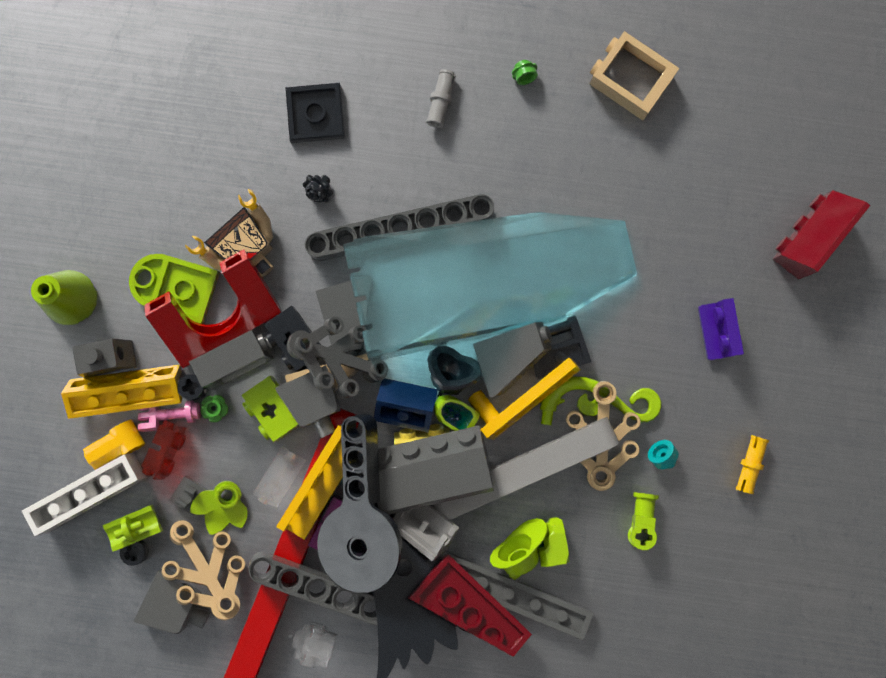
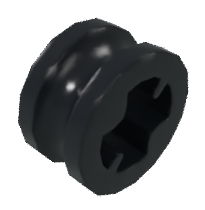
[119,540,149,566]

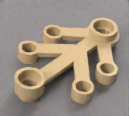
[566,381,641,491]
[162,521,245,620]

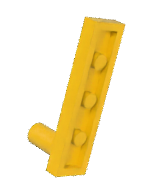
[468,358,581,440]

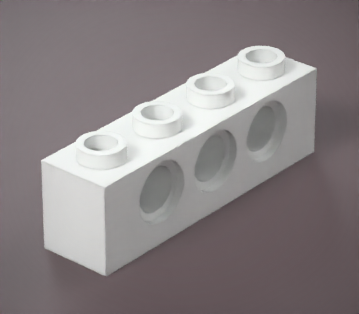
[22,453,147,536]

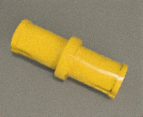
[735,435,769,494]

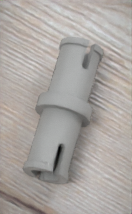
[426,69,456,128]

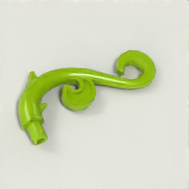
[540,376,661,426]

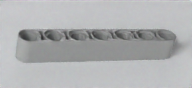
[432,417,619,520]

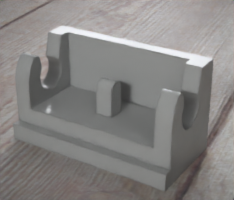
[393,505,459,561]

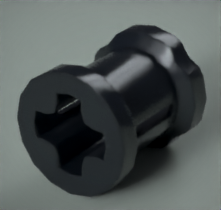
[178,374,209,400]

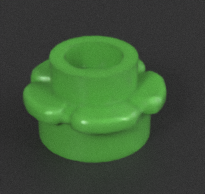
[512,60,538,85]
[200,395,228,422]

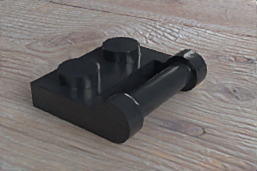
[533,315,592,380]

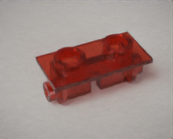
[142,420,186,480]

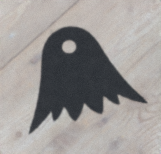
[373,539,469,678]

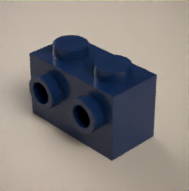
[374,378,438,433]

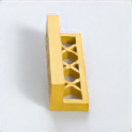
[61,364,183,419]
[276,425,359,540]

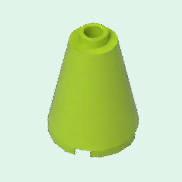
[31,270,97,325]

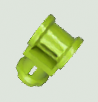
[627,492,659,550]

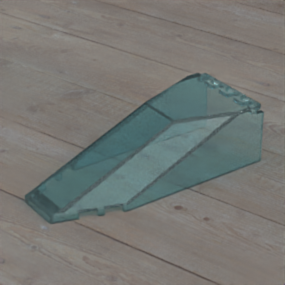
[343,212,637,360]

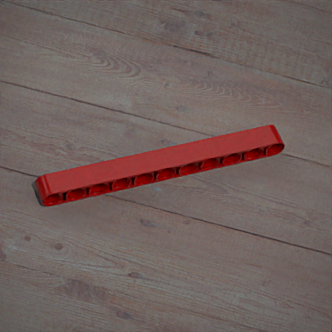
[224,408,359,678]

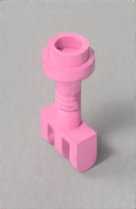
[138,400,201,432]

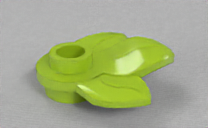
[190,481,247,535]

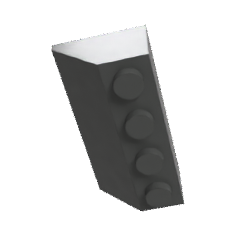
[377,426,494,515]

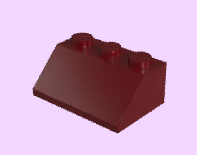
[773,190,871,280]

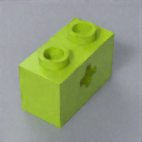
[241,376,299,442]

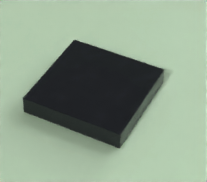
[285,83,345,143]

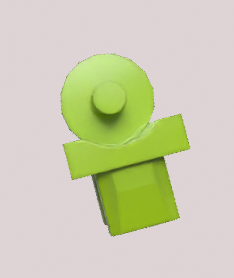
[102,505,163,552]

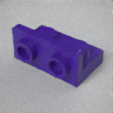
[698,298,744,360]

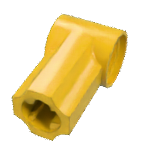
[83,419,145,470]

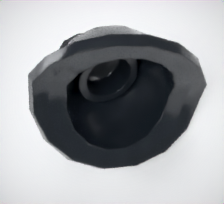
[427,345,482,397]

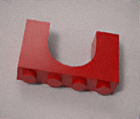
[144,249,281,368]

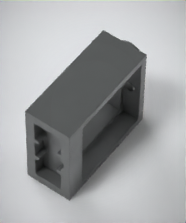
[189,330,275,389]

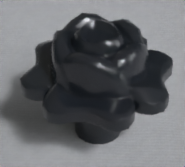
[302,175,333,203]

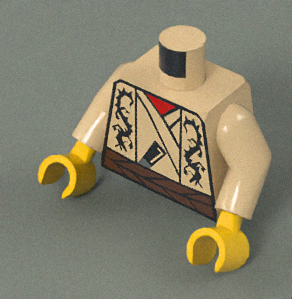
[185,189,274,277]

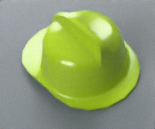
[490,518,548,580]

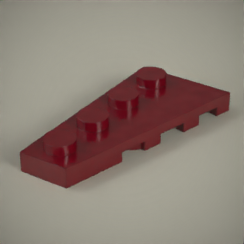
[408,554,532,657]

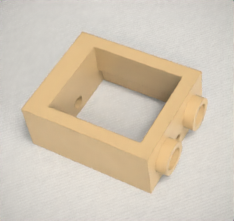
[590,31,680,121]

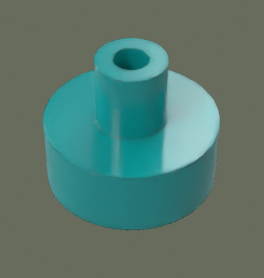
[648,440,679,470]

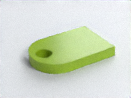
[129,254,220,324]

